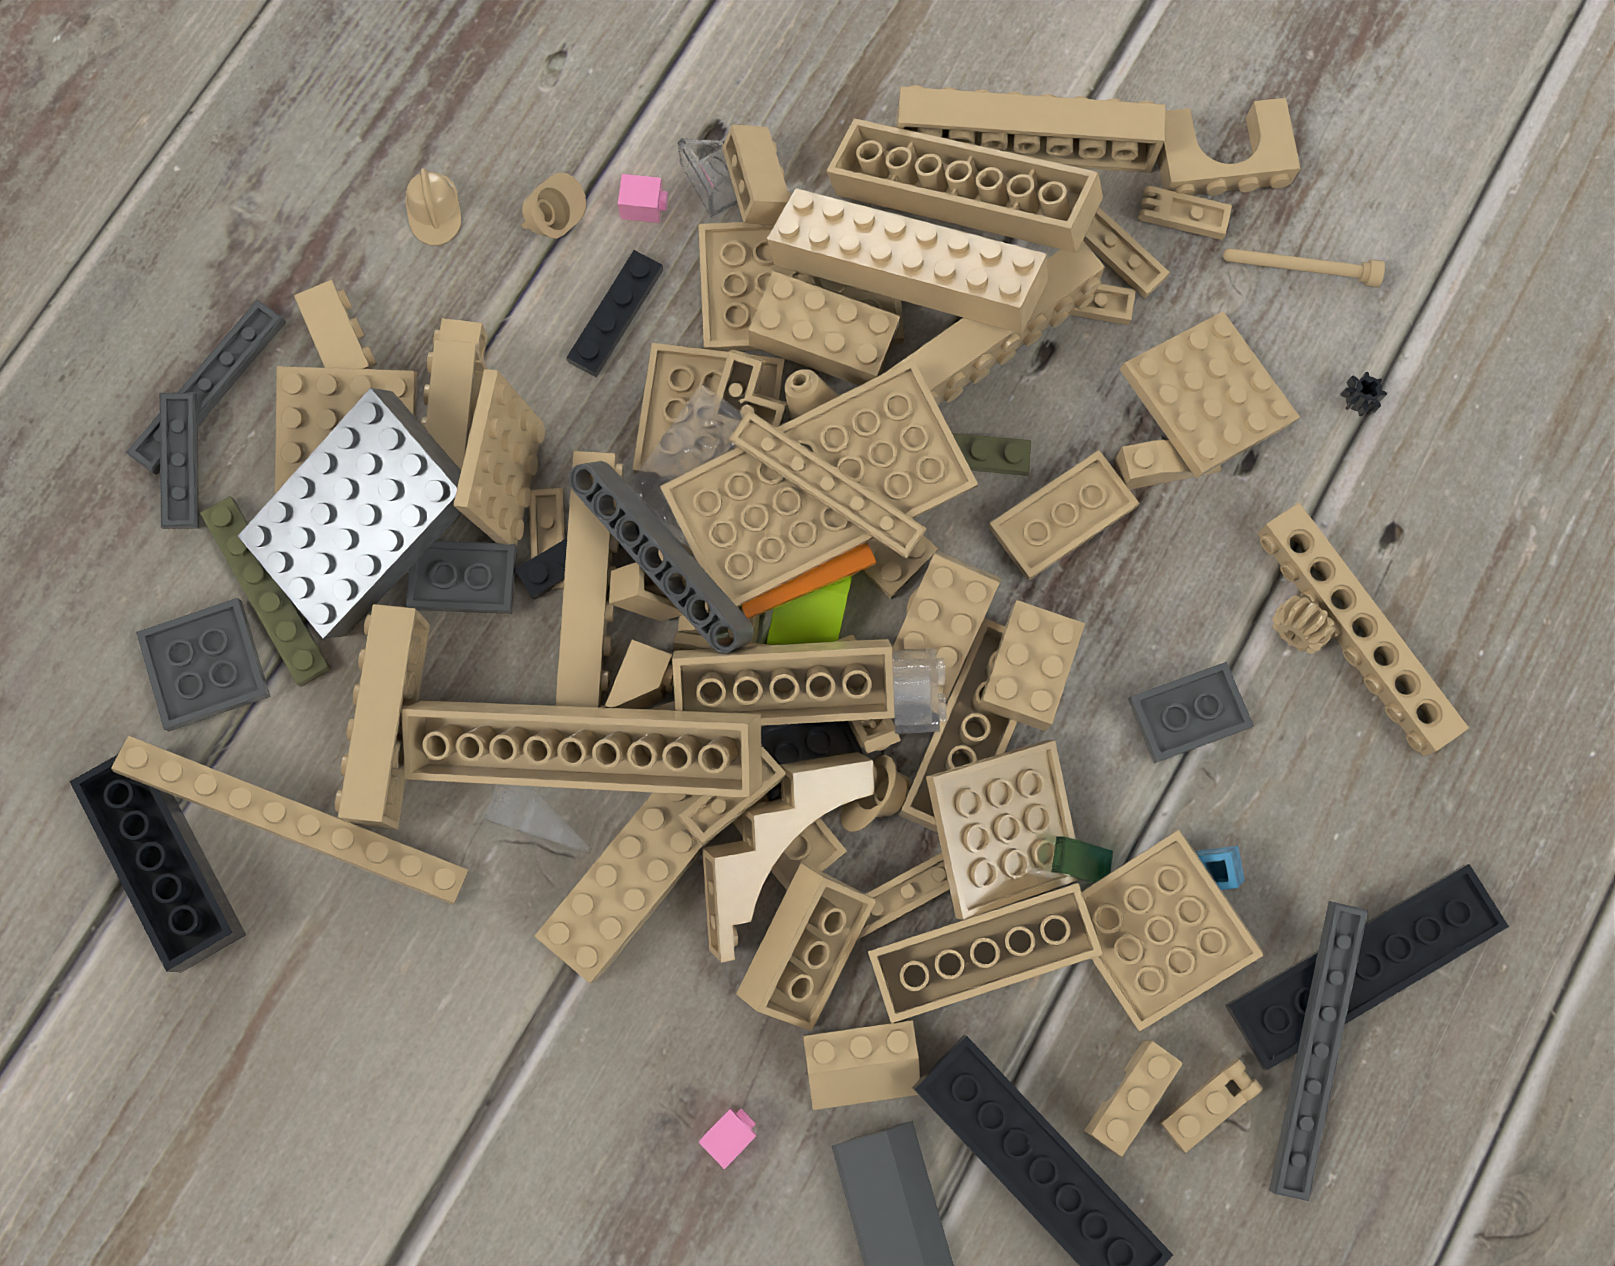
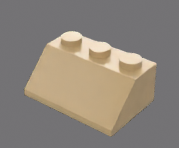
[803,1020,920,1110]

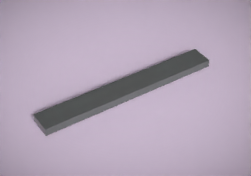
[1269,901,1368,1201]

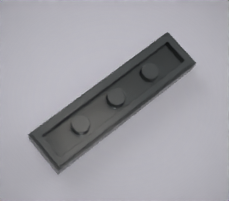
[159,392,199,529]

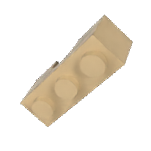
[1083,1040,1183,1157]

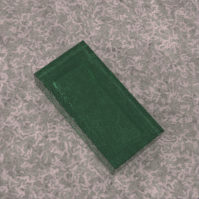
[1051,836,1113,884]

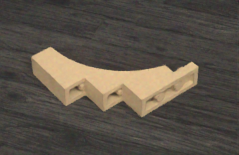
[702,752,877,963]

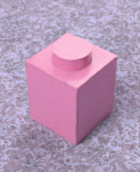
[618,174,668,223]
[698,1107,757,1169]

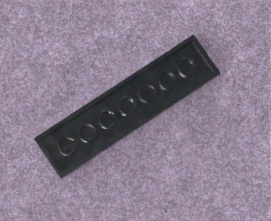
[1225,864,1509,1070]
[912,1035,1173,1266]

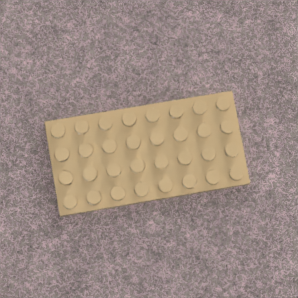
[660,359,978,607]

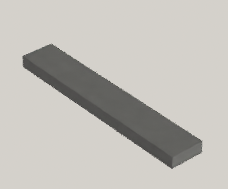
[126,300,286,475]

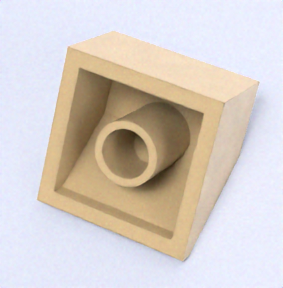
[605,640,674,709]

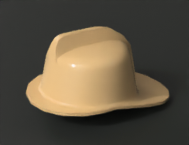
[405,168,461,246]
[521,173,586,239]
[841,755,911,832]

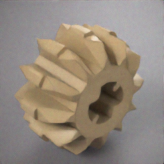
[1272,595,1334,654]

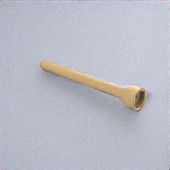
[1223,248,1385,287]

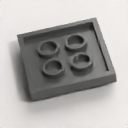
[136,598,271,732]

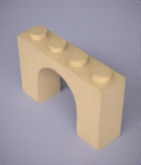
[1157,98,1301,196]

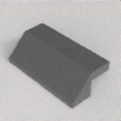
[832,1121,954,1266]

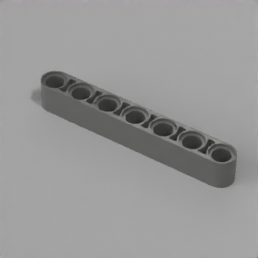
[569,461,754,653]

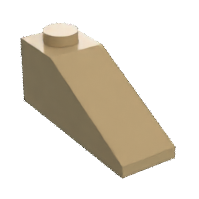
[1115,440,1221,490]

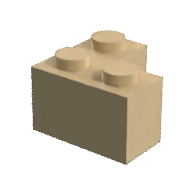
[709,349,787,428]
[609,543,693,621]

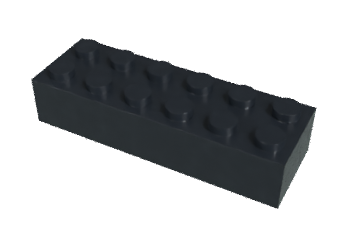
[69,754,246,973]

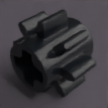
[1340,372,1387,416]

